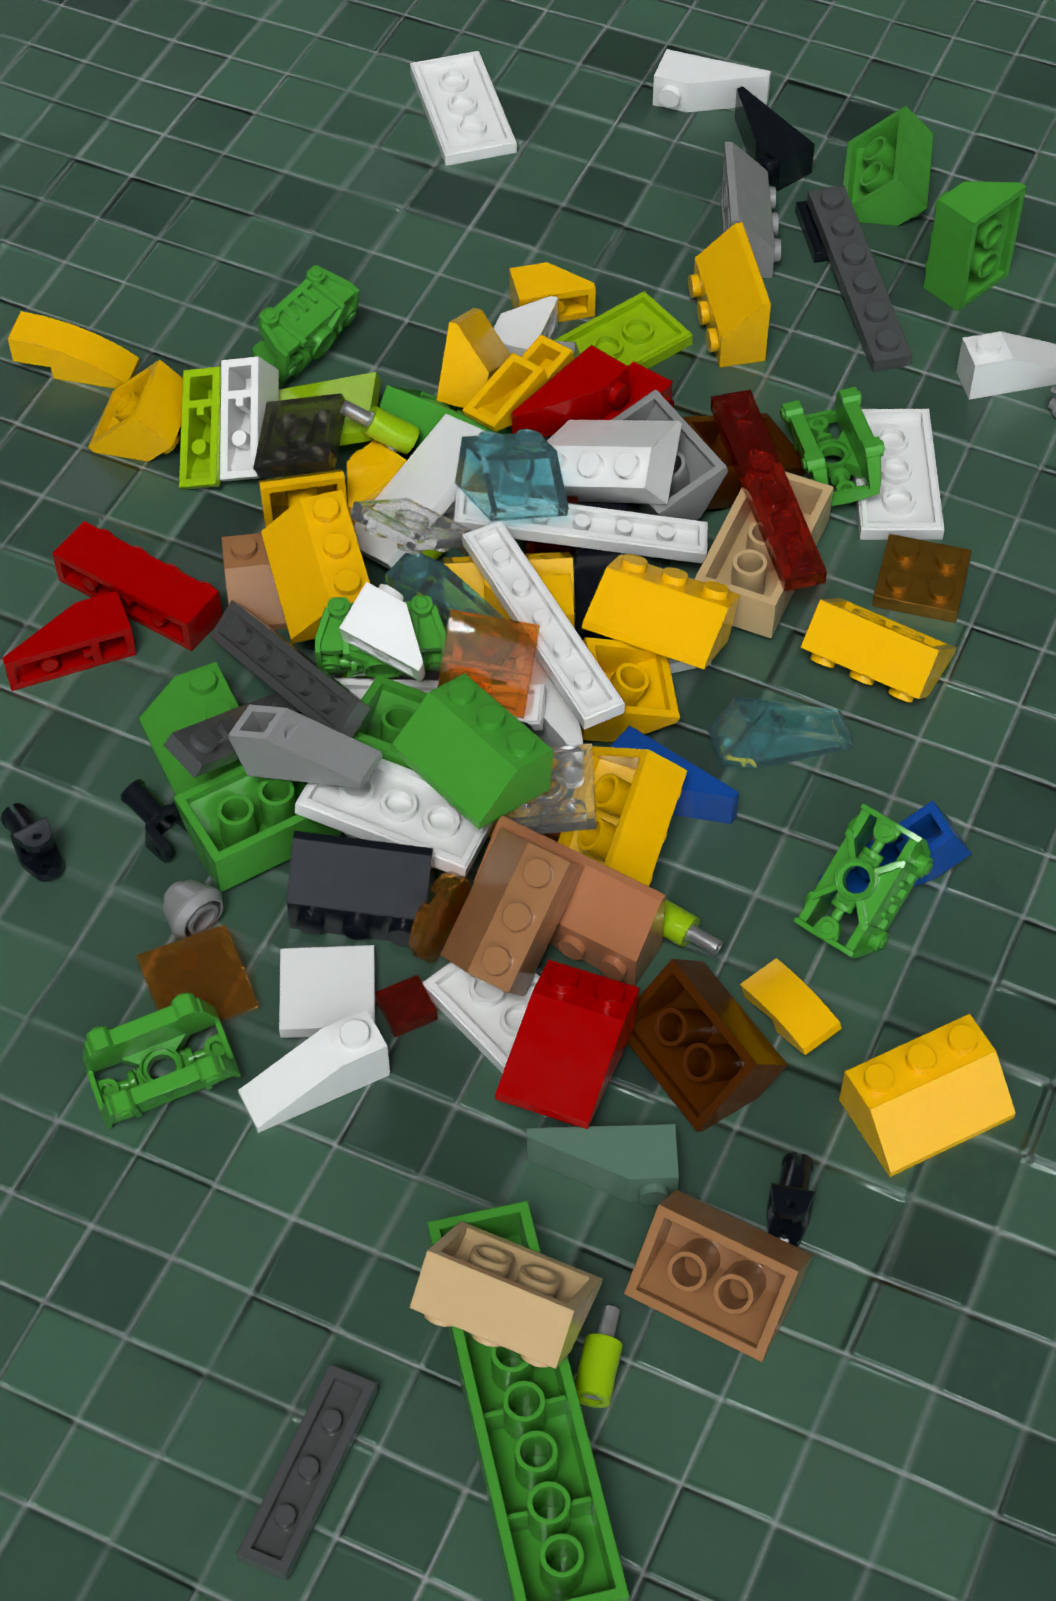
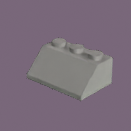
[720,142,781,278]
[612,389,728,521]

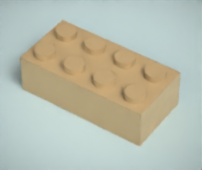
[695,462,834,639]

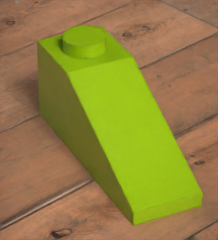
[179,366,221,490]

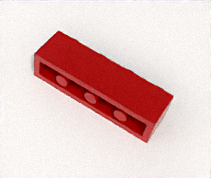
[52,521,222,651]

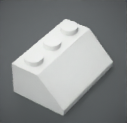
[534,420,682,504]

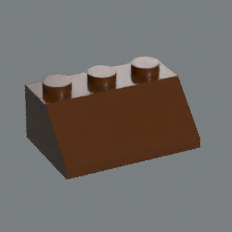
[627,959,788,1132]

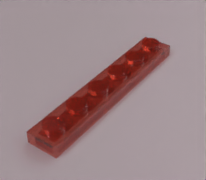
[710,389,827,591]

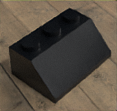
[287,831,436,946]

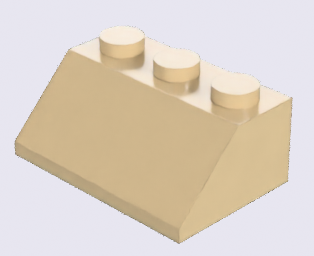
[410,1221,603,1369]

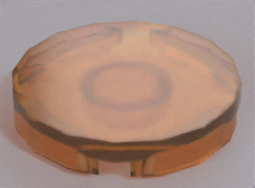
[409,871,470,963]

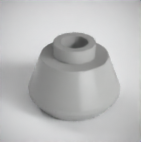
[163,879,223,940]

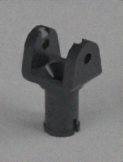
[121,779,188,862]
[1,803,64,881]
[766,1152,816,1247]

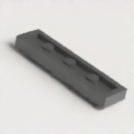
[163,692,303,778]
[236,1364,378,1581]

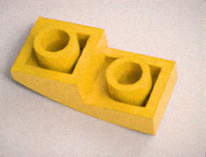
[740,958,842,1055]

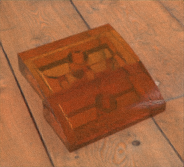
[438,610,540,719]
[136,924,258,1022]

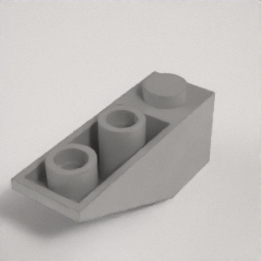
[228,704,383,788]

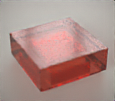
[374,975,438,1038]

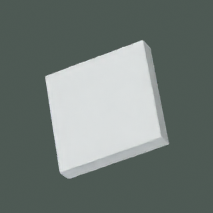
[279,945,376,1038]

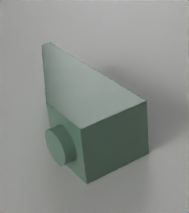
[527,1124,679,1206]

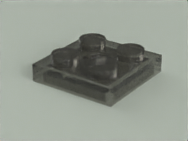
[253,393,346,478]

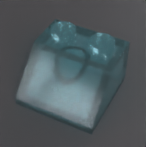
[455,429,569,521]

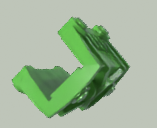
[251,265,360,389]
[780,387,885,506]
[315,595,449,678]
[793,803,933,959]
[82,993,241,1129]

